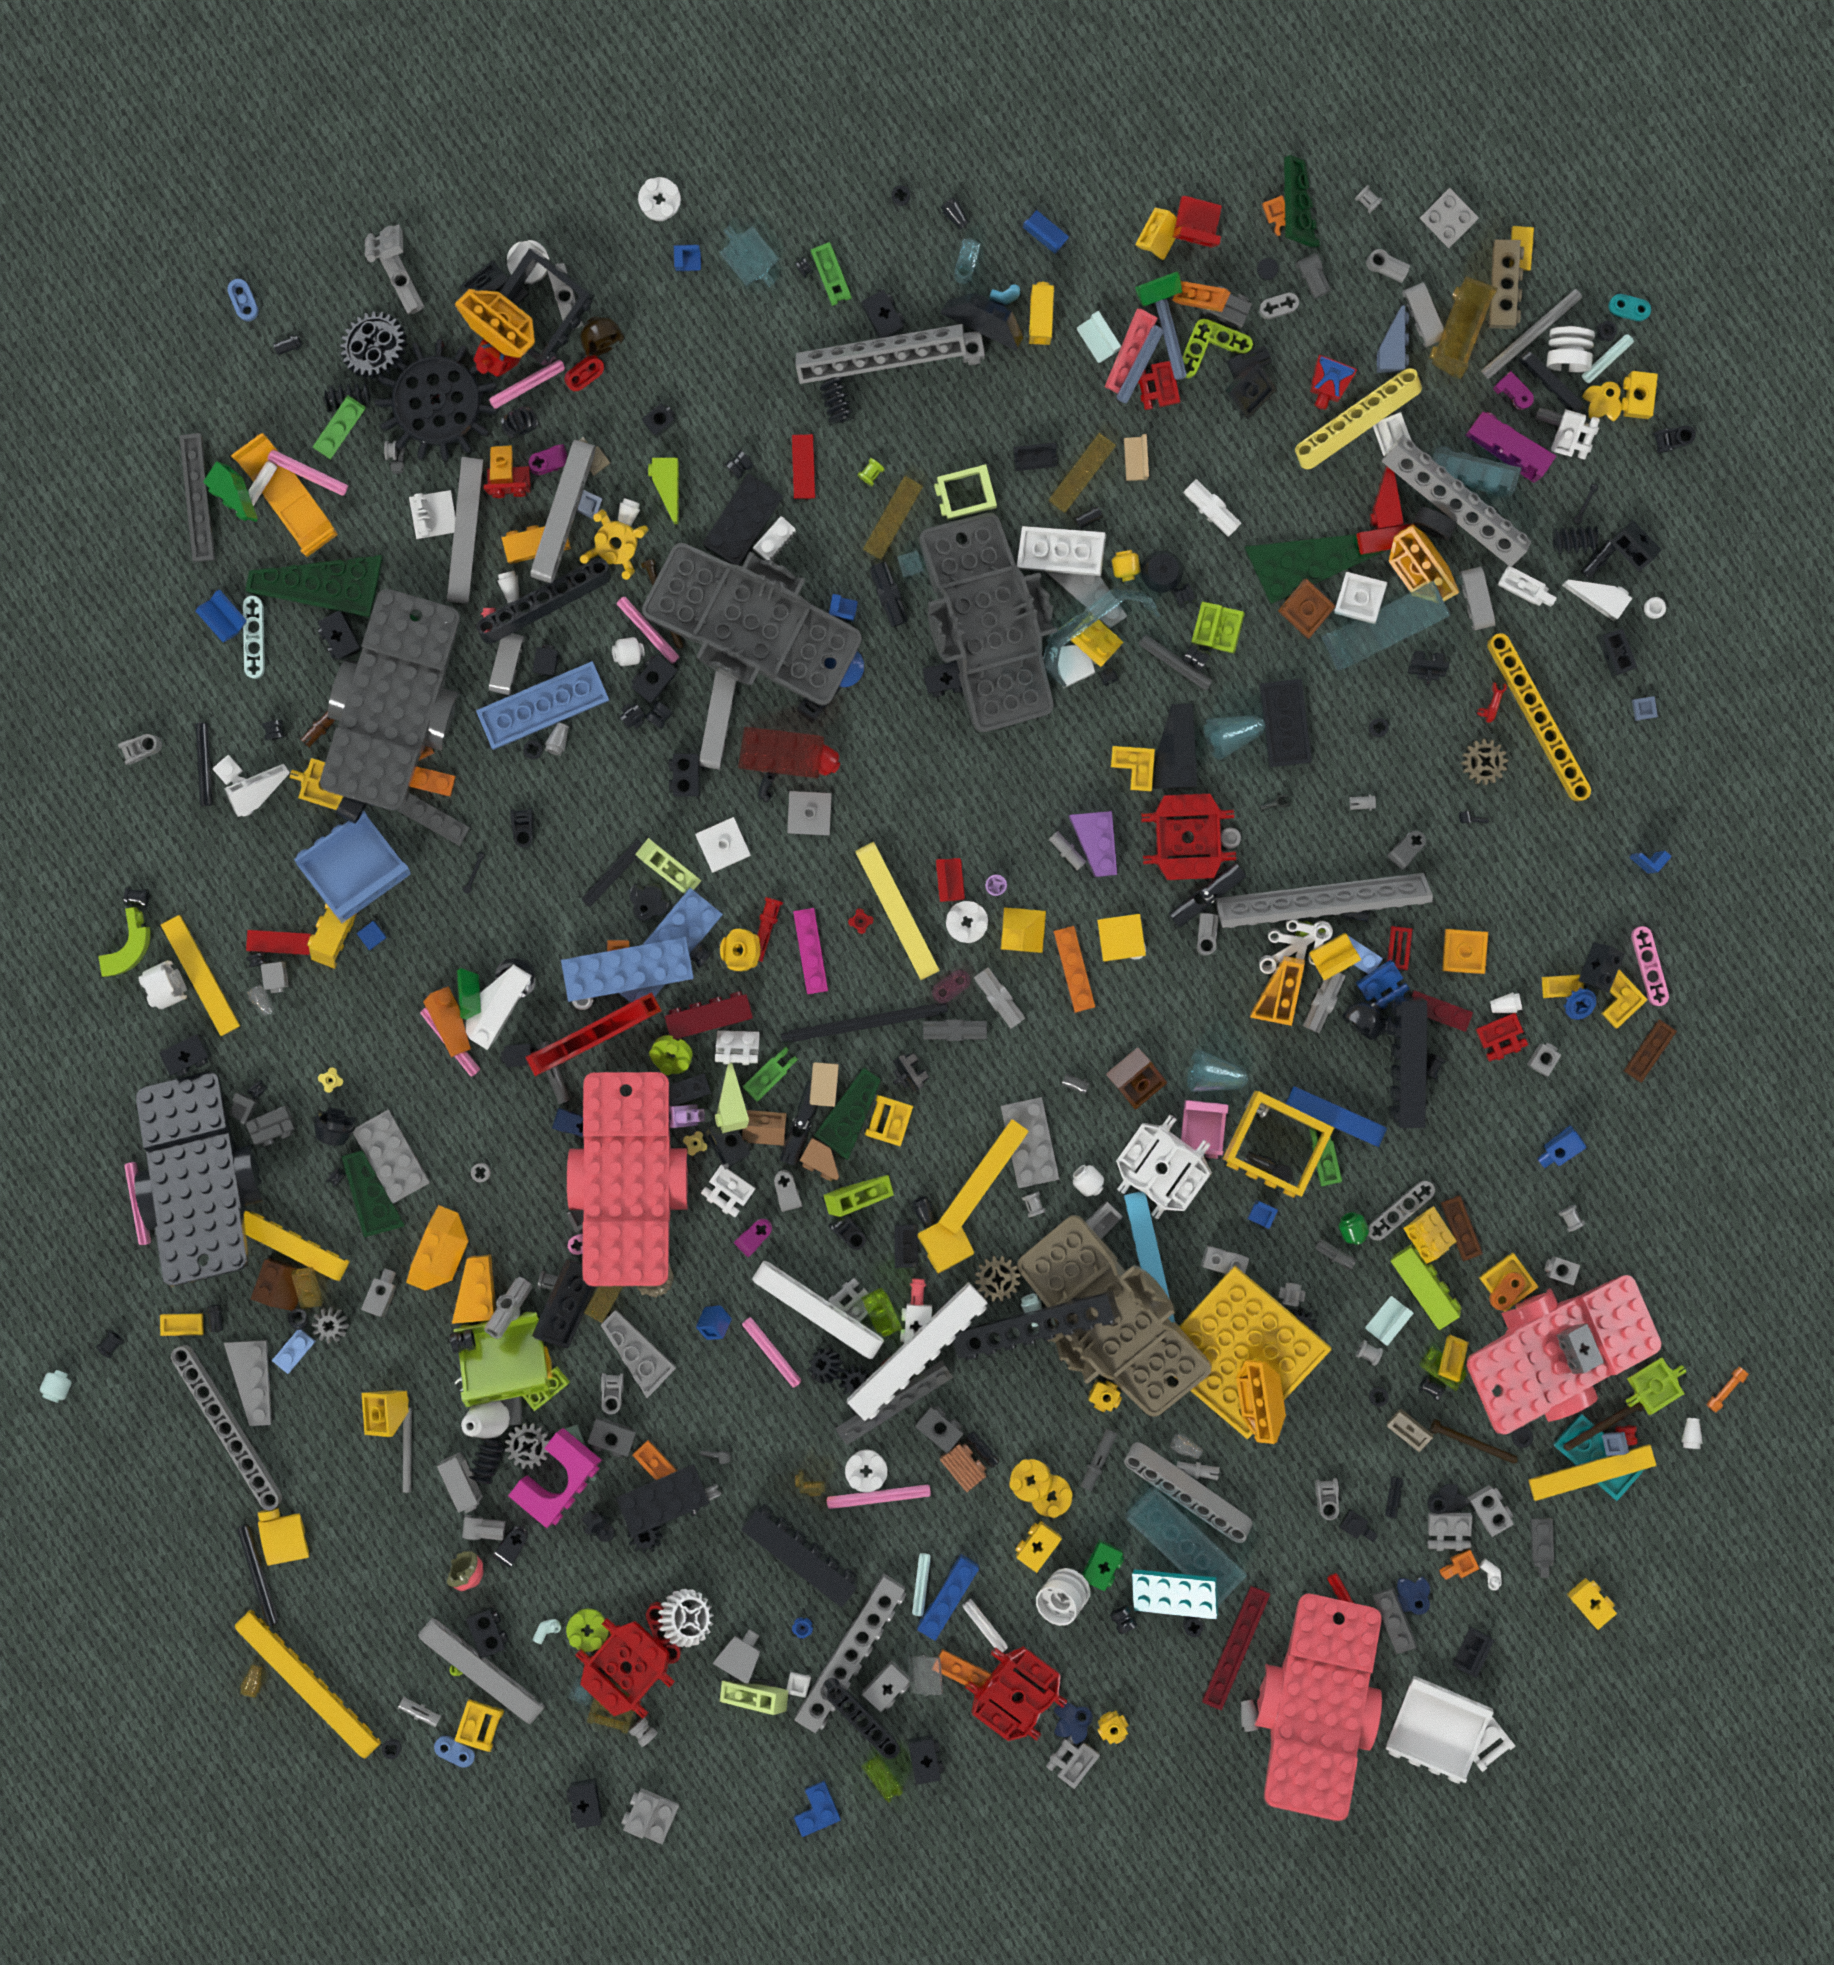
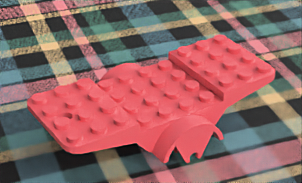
[567,1072,688,1286]
[1467,1275,1661,1434]
[1255,1594,1382,1821]

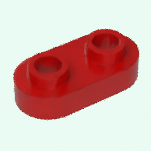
[564,355,604,391]

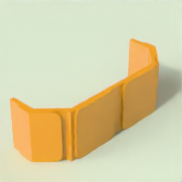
[231,433,338,557]

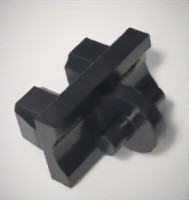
[1407,651,1449,686]
[892,1053,930,1093]
[581,1510,615,1542]

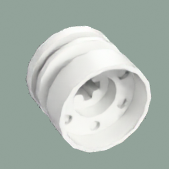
[1547,326,1595,372]
[1036,1568,1090,1626]

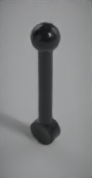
[1574,484,1598,524]
[463,852,485,894]
[732,1676,775,1687]

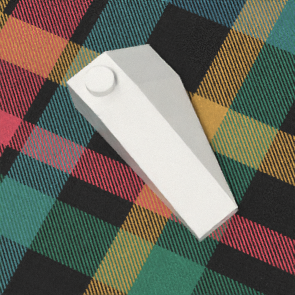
[462,965,531,1050]

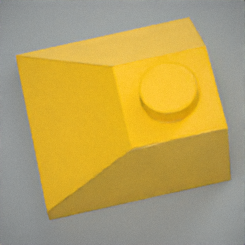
[1000,908,1046,953]
[361,1390,409,1437]

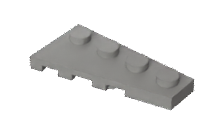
[1046,572,1127,629]
[601,1310,676,1398]
[224,1340,272,1426]

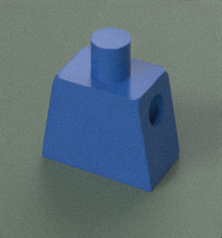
[1537,1125,1587,1168]

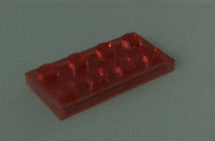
[738,727,824,779]

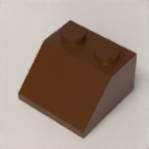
[1106,1047,1167,1110]
[251,1257,309,1311]

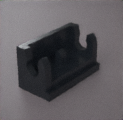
[1013,442,1058,471]
[894,1224,918,1268]
[1453,1626,1495,1678]

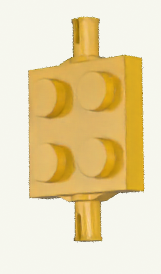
[290,758,343,810]

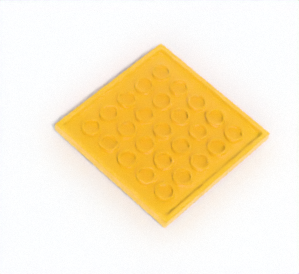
[1173,1265,1331,1439]

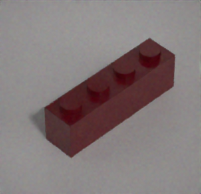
[665,991,753,1039]

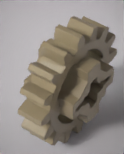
[1461,739,1508,785]
[975,1255,1020,1301]

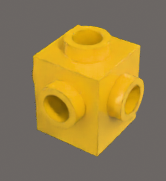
[1087,1379,1122,1412]
[1097,1711,1129,1744]

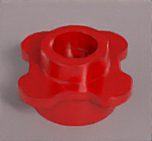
[848,909,873,934]

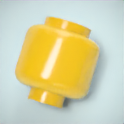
[1112,550,1141,582]

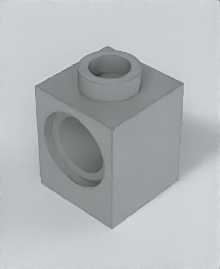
[962,331,985,365]
[261,962,289,993]
[1527,1042,1561,1076]
[1544,1256,1580,1285]

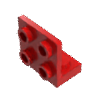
[1172,196,1222,248]
[484,466,531,498]

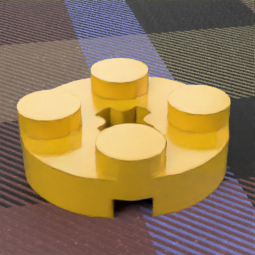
[720,929,760,971]
[1009,1459,1053,1502]
[1032,1475,1072,1518]

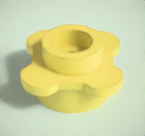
[318,1068,343,1093]
[683,1131,707,1156]

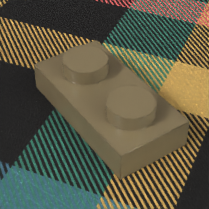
[1387,1409,1433,1452]

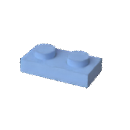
[1348,936,1383,974]
[272,1330,316,1374]

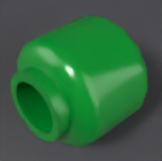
[1338,1212,1370,1245]

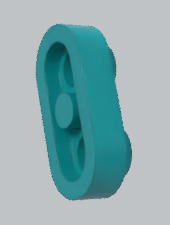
[1608,294,1651,321]

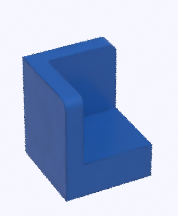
[674,245,701,271]
[829,594,858,622]
[1247,1200,1278,1229]
[696,1306,731,1340]

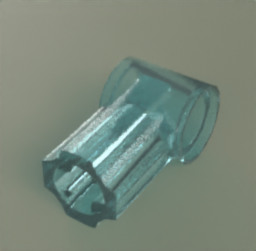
[954,239,981,284]

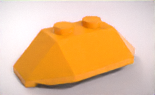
[455,289,535,358]
[1389,525,1459,603]
[406,1205,469,1291]
[1236,1360,1286,1444]

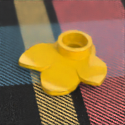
[1582,382,1622,421]

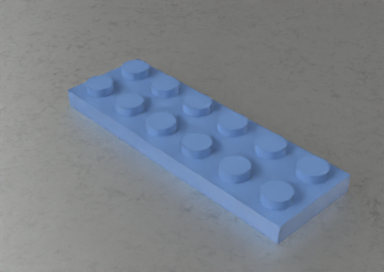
[476,661,610,750]
[620,887,723,1002]
[561,937,694,1002]

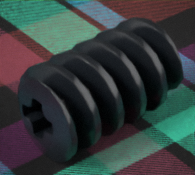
[819,377,854,424]
[324,383,371,413]
[1552,526,1599,555]
[468,1438,504,1484]

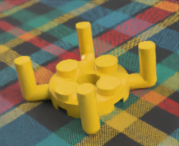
[580,510,648,580]

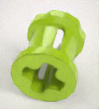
[857,458,885,486]

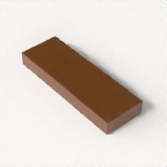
[1623,1019,1677,1083]
[1440,1195,1483,1262]

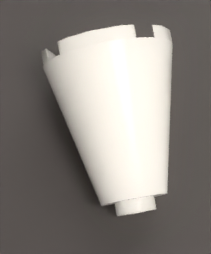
[461,1400,510,1439]

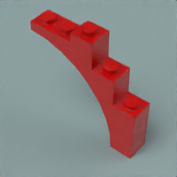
[525,992,661,1076]

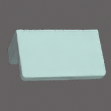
[1077,311,1121,363]
[1366,1296,1413,1346]

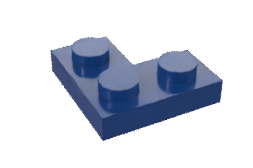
[794,1781,841,1837]

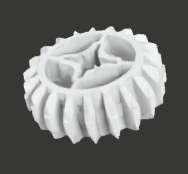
[658,1589,714,1647]

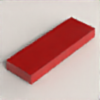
[792,434,815,499]
[1356,523,1416,555]
[246,930,312,955]

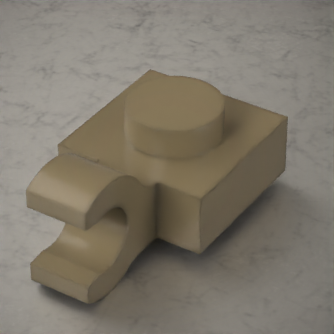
[578,437,611,476]

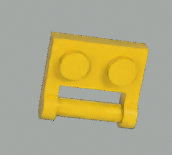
[865,1095,913,1146]
[454,1699,504,1752]

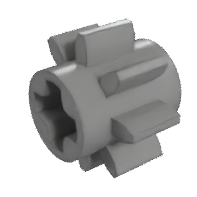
[1279,1283,1306,1306]

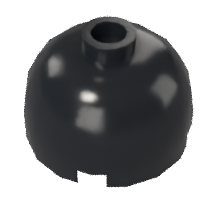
[1341,1002,1384,1041]

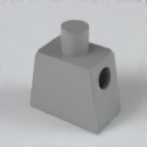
[361,1268,397,1319]
[713,1629,761,1684]

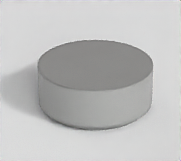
[1221,828,1241,849]

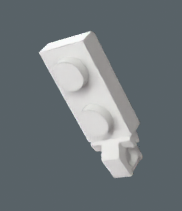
[1497,566,1556,607]

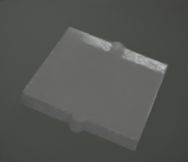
[908,1655,943,1696]

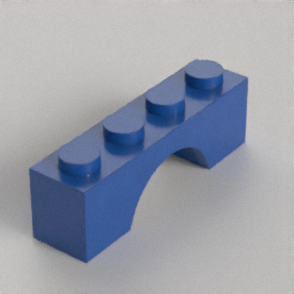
[917,1554,979,1641]

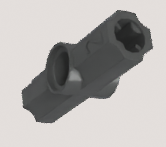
[923,1019,987,1041]

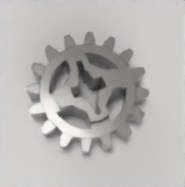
[505,1422,550,1469]

